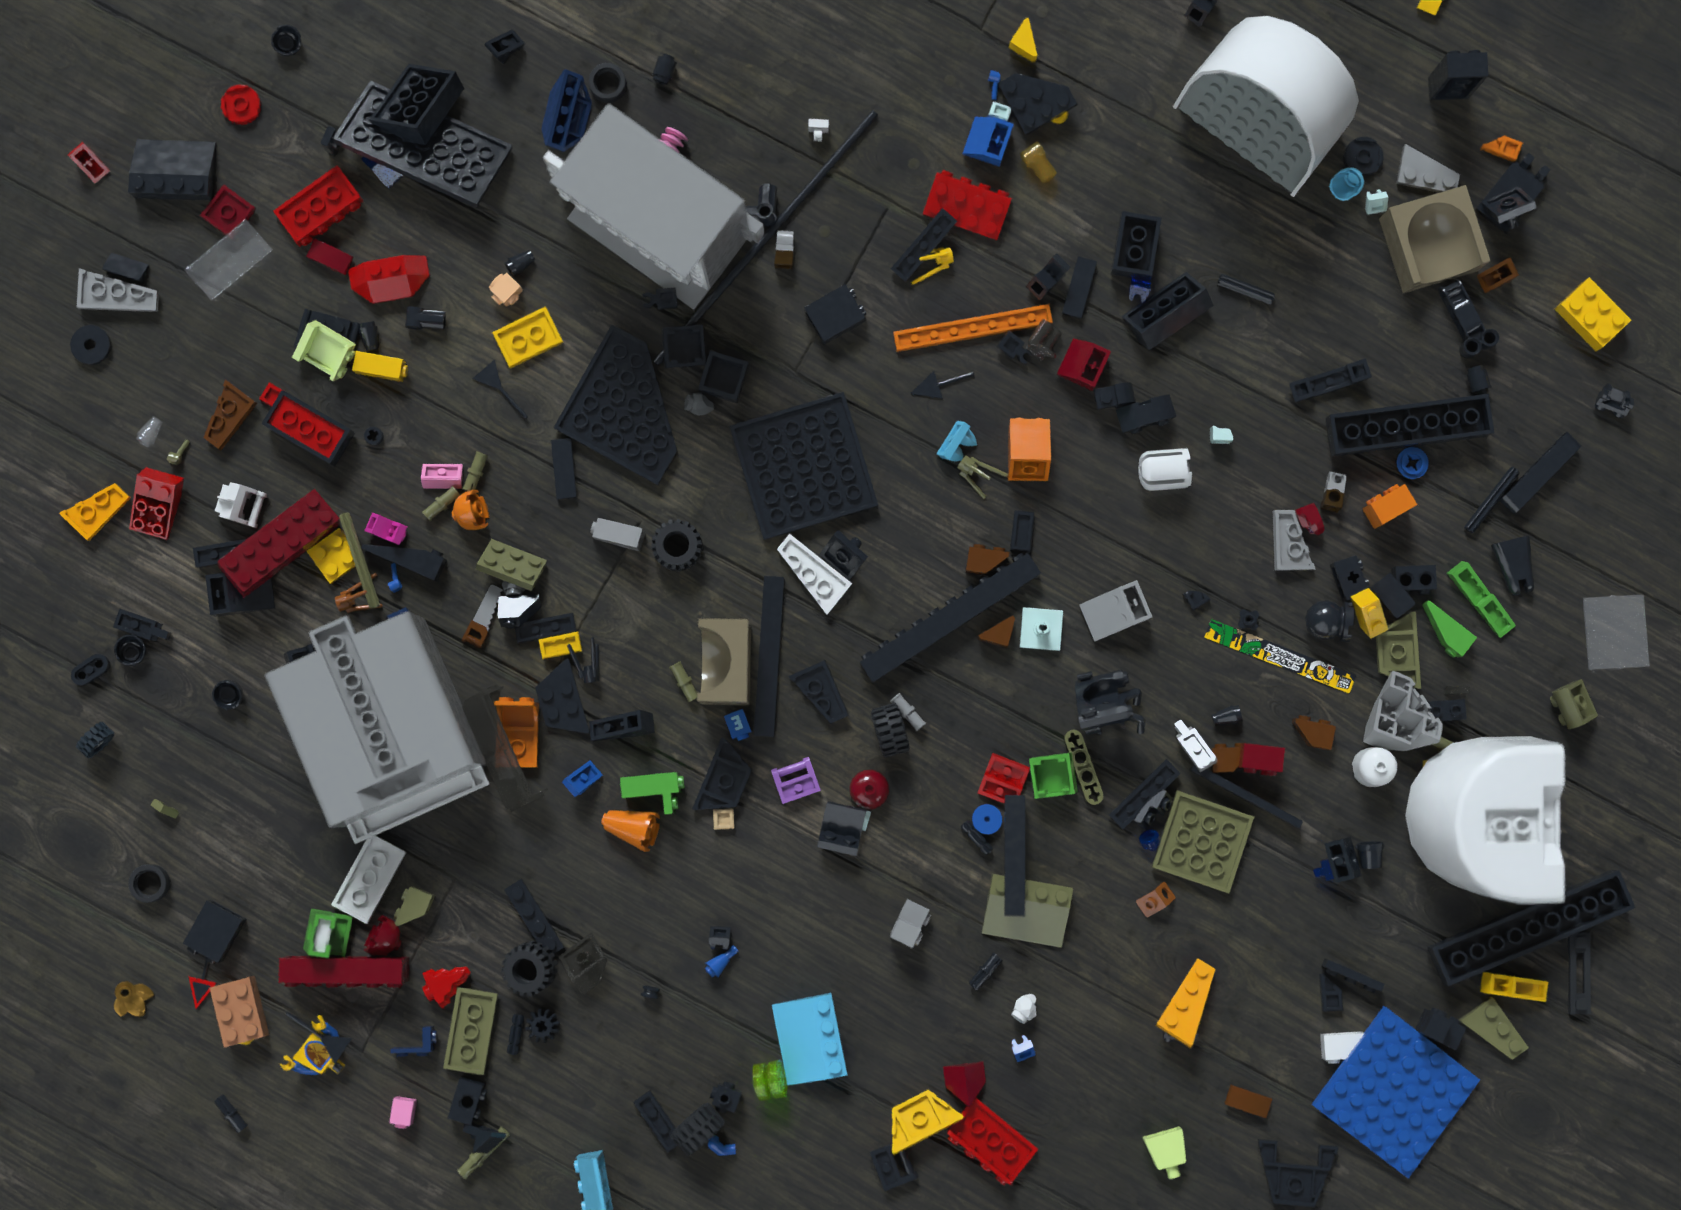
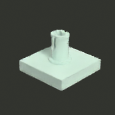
[1020,607,1063,651]

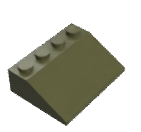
[982,874,1073,947]

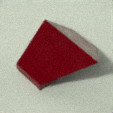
[943,1061,986,1107]

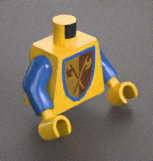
[280,1015,345,1075]

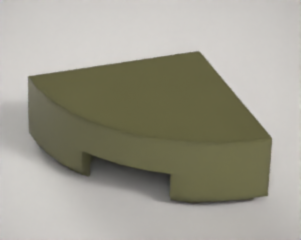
[151,799,179,819]

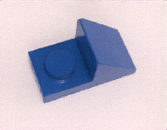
[562,760,603,797]

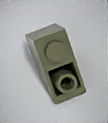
[394,886,435,926]

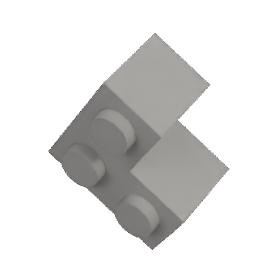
[890,899,931,948]

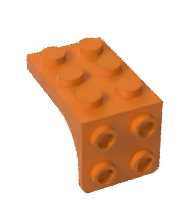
[494,697,539,768]

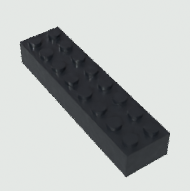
[1325,394,1495,457]

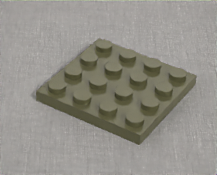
[1152,791,1254,893]

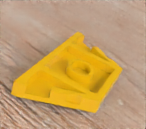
[892,1090,964,1155]

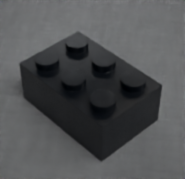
[1110,211,1162,281]

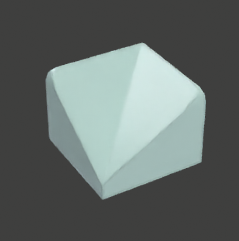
[1210,426,1233,444]

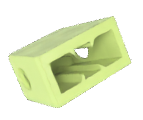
[1142,1127,1186,1179]

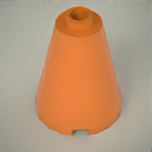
[601,810,660,852]

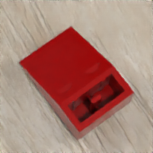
[129,467,184,540]

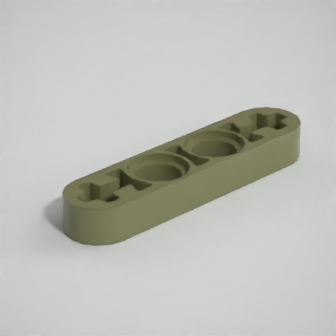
[1064,730,1103,805]

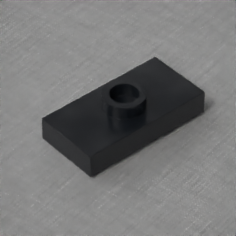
[320,126,340,157]

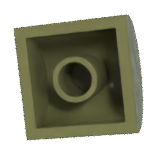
[1550,679,1598,729]

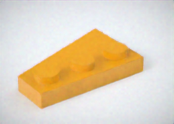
[59,483,131,541]

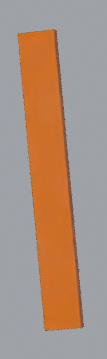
[893,304,1053,352]

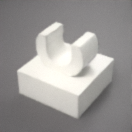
[808,119,829,141]

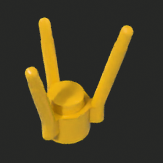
[912,247,954,284]

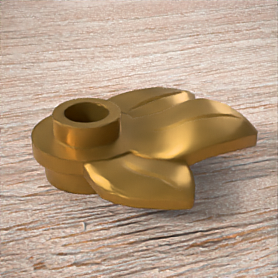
[114,981,154,1017]

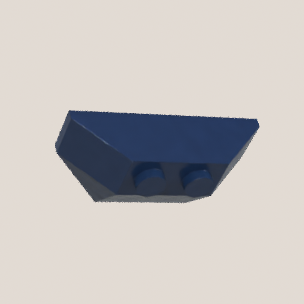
[541,69,592,152]

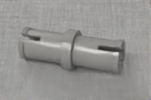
[890,693,926,731]

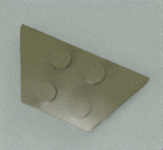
[1376,612,1421,689]

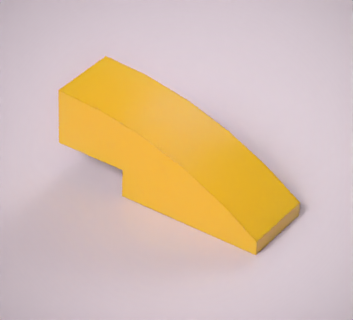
[1480,972,1548,1002]

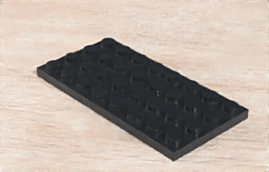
[333,81,512,208]

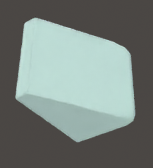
[988,102,1012,122]

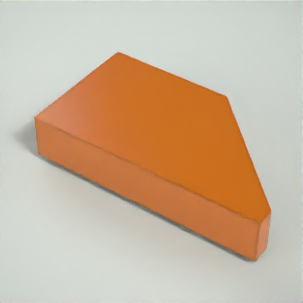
[1480,136,1523,162]

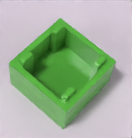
[1029,752,1078,799]

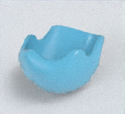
[1329,167,1365,201]

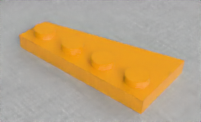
[1156,959,1215,1048]

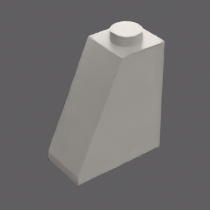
[590,518,645,552]

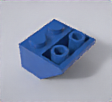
[962,117,1014,167]

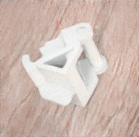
[215,482,268,528]

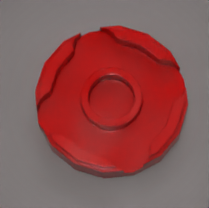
[221,85,261,124]

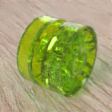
[753,1060,787,1101]

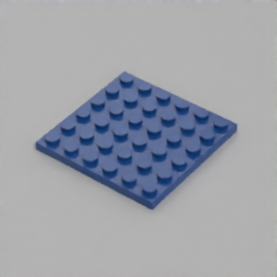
[1311,1006,1480,1178]

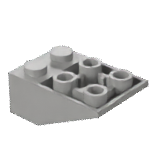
[1079,580,1152,642]

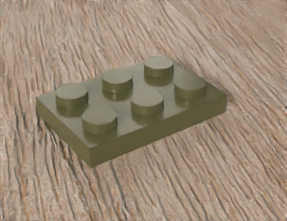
[475,539,547,591]

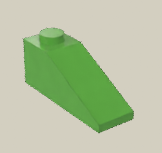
[1422,600,1477,658]

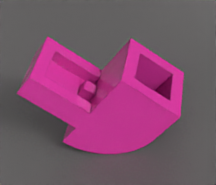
[365,513,407,545]

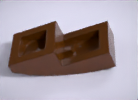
[1225,1085,1272,1118]

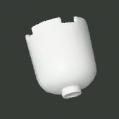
[1352,747,1397,787]

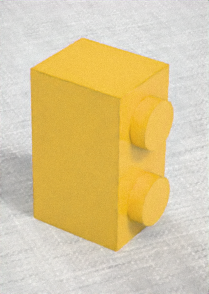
[1351,588,1389,639]

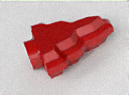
[422,967,471,1008]

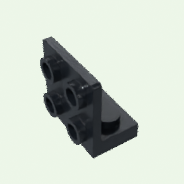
[817,801,866,856]

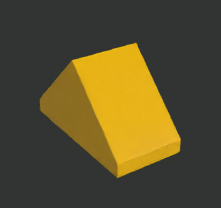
[1009,18,1037,62]

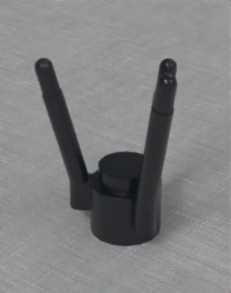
[567,637,600,683]

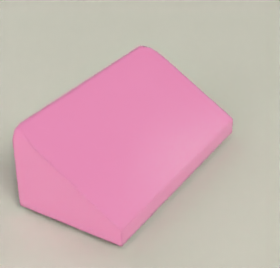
[421,464,463,489]

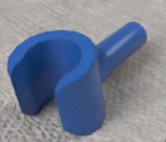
[988,70,1000,100]
[388,563,402,593]

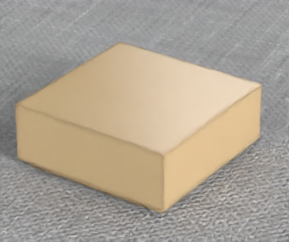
[713,808,734,830]

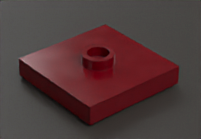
[200,185,256,240]

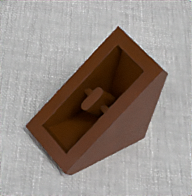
[1477,257,1519,293]
[978,616,1015,647]

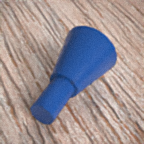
[704,945,738,978]

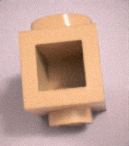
[489,273,523,307]

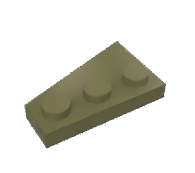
[1459,997,1529,1060]

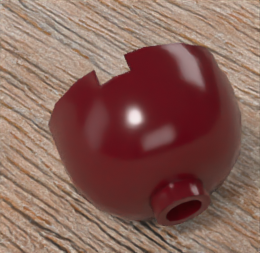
[849,770,889,809]
[364,915,402,957]

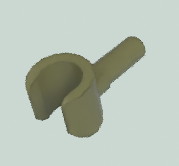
[167,439,190,465]

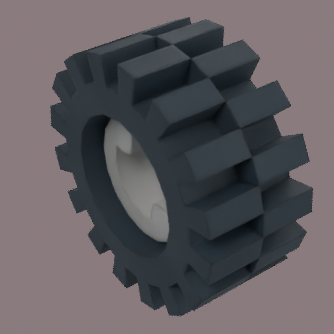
[76,721,115,759]

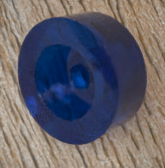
[1139,830,1161,851]

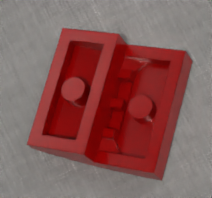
[978,753,1030,803]

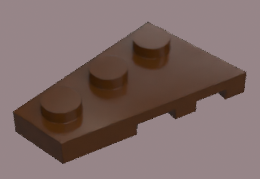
[204,379,257,450]

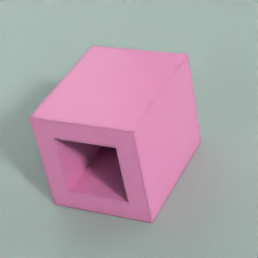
[389,1096,417,1129]

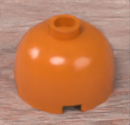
[452,490,489,531]

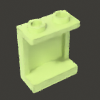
[292,320,356,381]

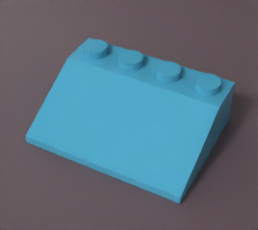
[772,993,847,1085]
[574,1150,613,1210]

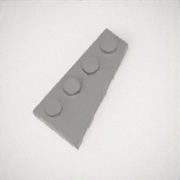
[77,269,159,312]

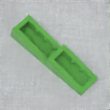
[1447,561,1516,638]

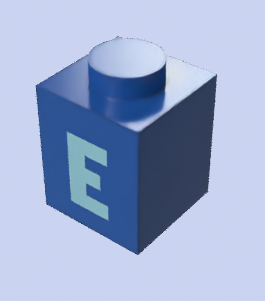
[724,709,752,741]

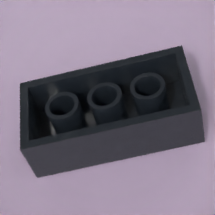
[1428,50,1489,100]

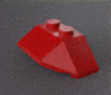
[348,255,430,304]

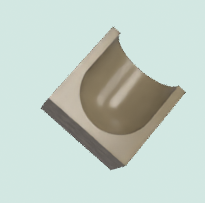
[1379,185,1490,293]
[697,619,751,705]

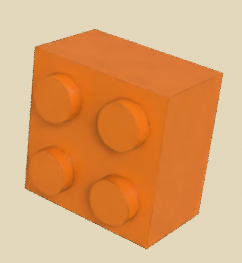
[1362,484,1417,529]

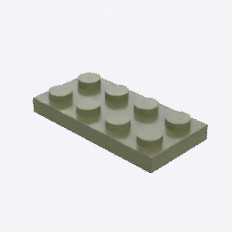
[443,987,499,1075]

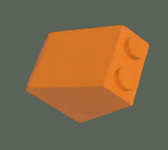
[1008,418,1051,481]

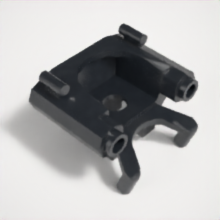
[1075,670,1146,735]

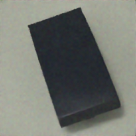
[1134,790,1173,830]

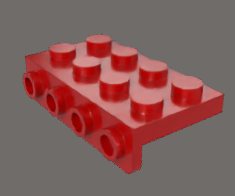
[273,165,364,247]
[923,170,1012,240]
[947,1098,1038,1186]

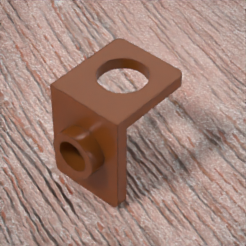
[1136,882,1175,917]

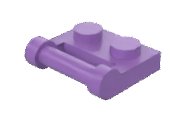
[771,757,821,804]

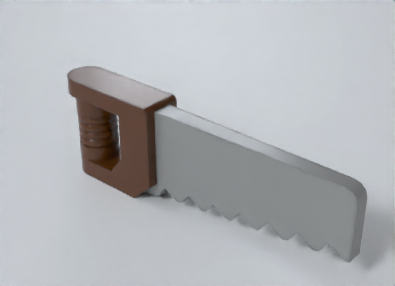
[461,585,503,649]

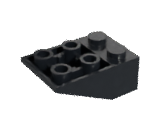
[205,573,276,617]

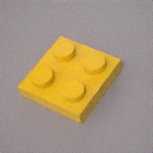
[307,528,356,584]

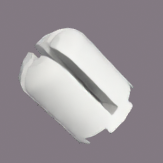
[1138,448,1192,491]

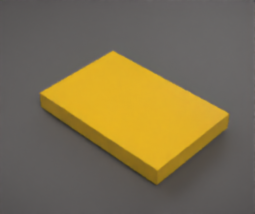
[492,306,564,369]

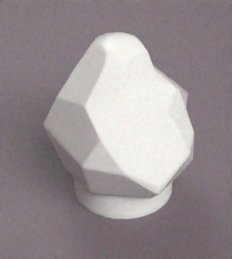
[1011,994,1036,1024]

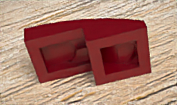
[306,239,354,275]

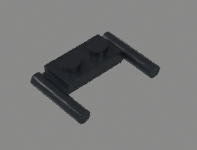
[293,309,360,362]

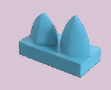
[936,421,977,462]

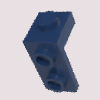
[390,1026,437,1057]

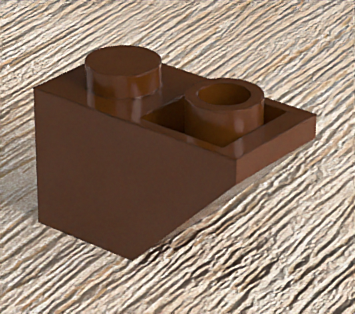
[965,544,1009,575]
[1292,715,1336,750]
[1210,743,1241,773]

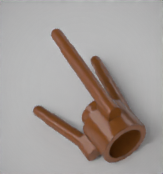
[335,573,383,613]

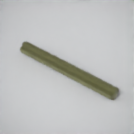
[339,512,380,609]

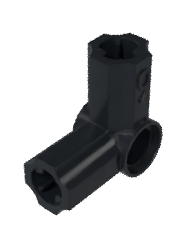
[746,184,777,227]

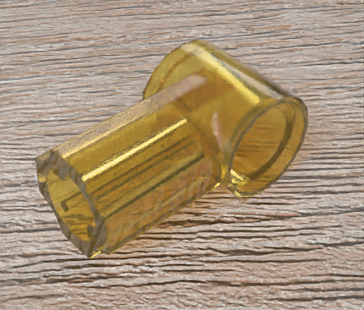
[1020,142,1057,184]

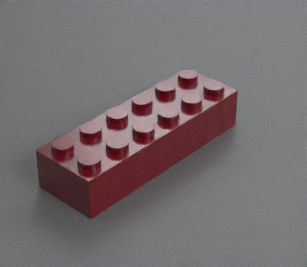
[217,489,340,598]
[279,956,409,988]

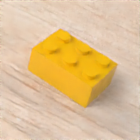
[1555,277,1631,351]

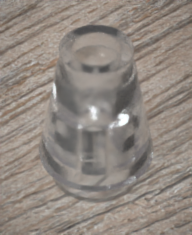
[136,417,163,447]

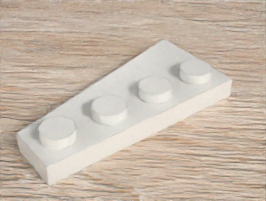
[777,534,852,615]

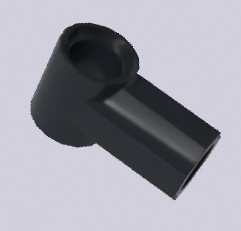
[405,306,446,330]

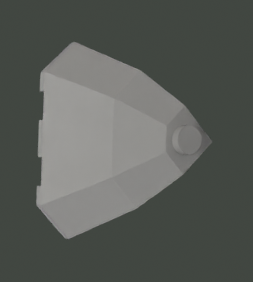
[1363,671,1443,751]

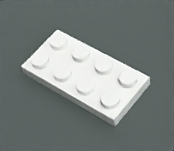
[331,835,406,924]

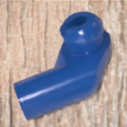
[707,1135,736,1156]

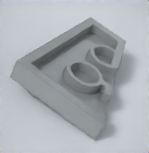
[1396,144,1460,193]
[1273,510,1316,571]

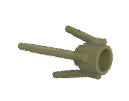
[957,455,1008,499]

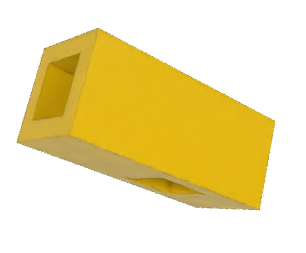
[352,351,408,382]

